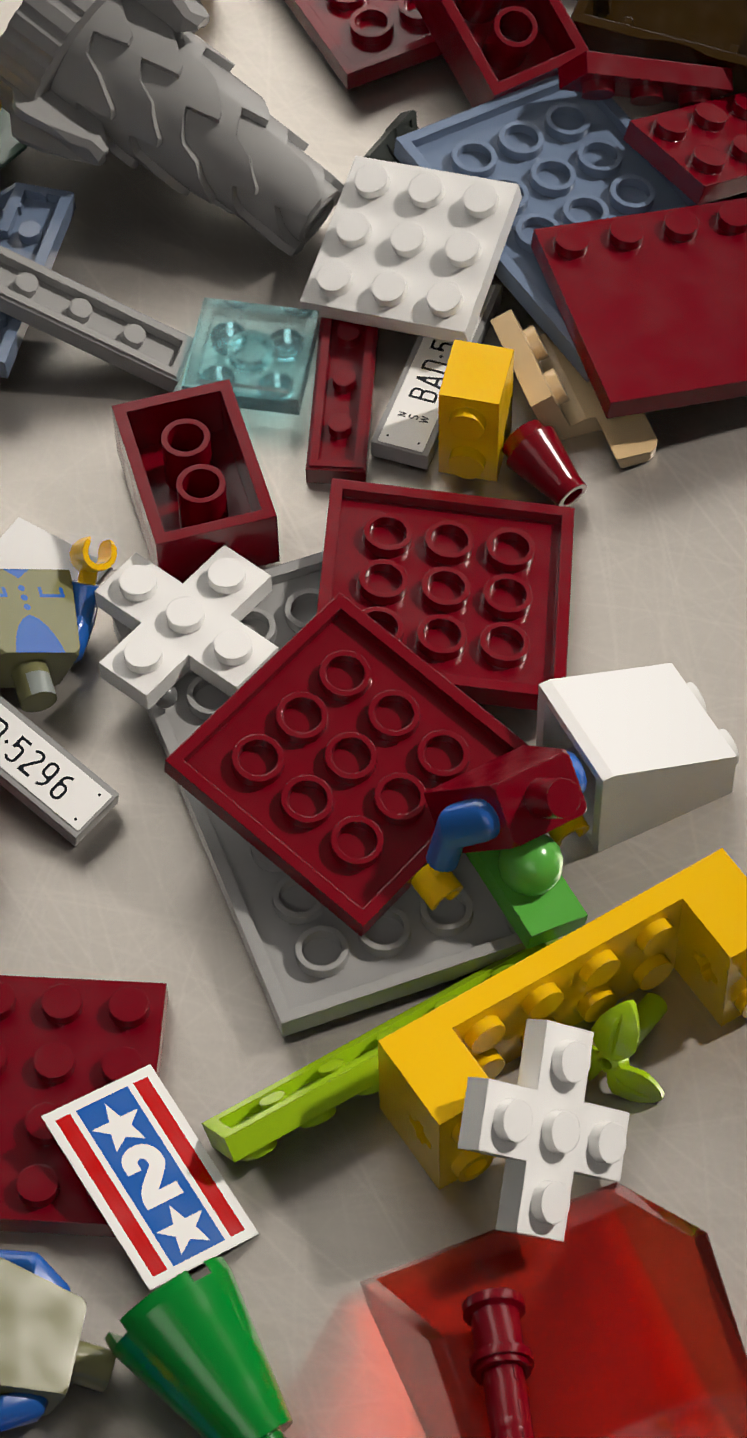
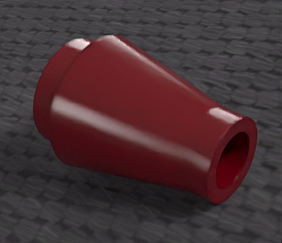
[502,419,587,507]

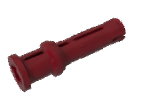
[462,1287,534,1438]

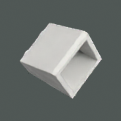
[536,663,739,853]

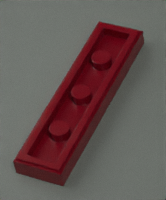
[306,317,379,484]

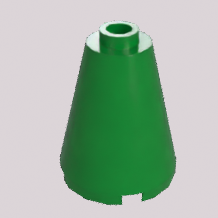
[105,1257,293,1438]

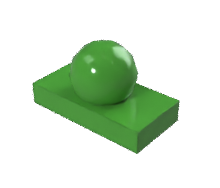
[465,834,588,949]

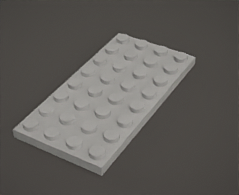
[112,551,526,1037]

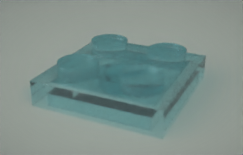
[181,297,320,415]

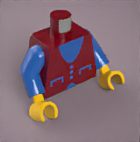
[411,745,590,911]

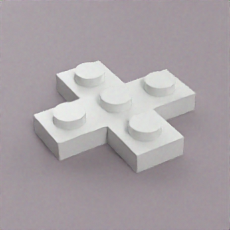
[94,545,279,710]
[457,1019,630,1242]

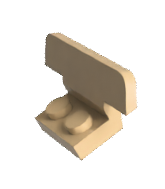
[490,310,658,468]

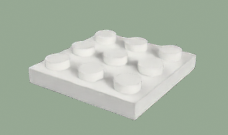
[300,156,522,342]

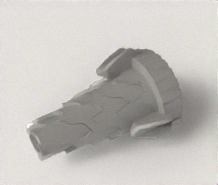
[0,0,344,256]

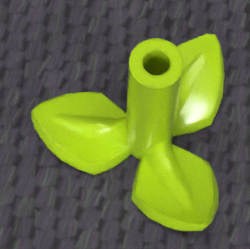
[587,993,667,1103]

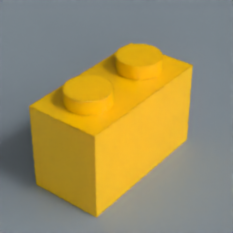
[438,339,514,482]

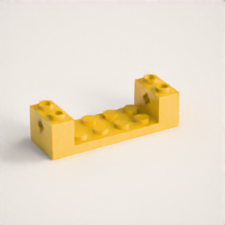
[378,848,747,1190]

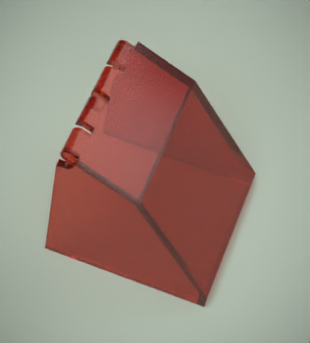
[360,1182,747,1438]

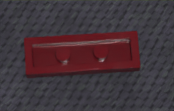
[558,51,733,109]

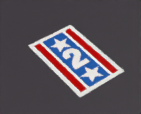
[41,1064,259,1291]

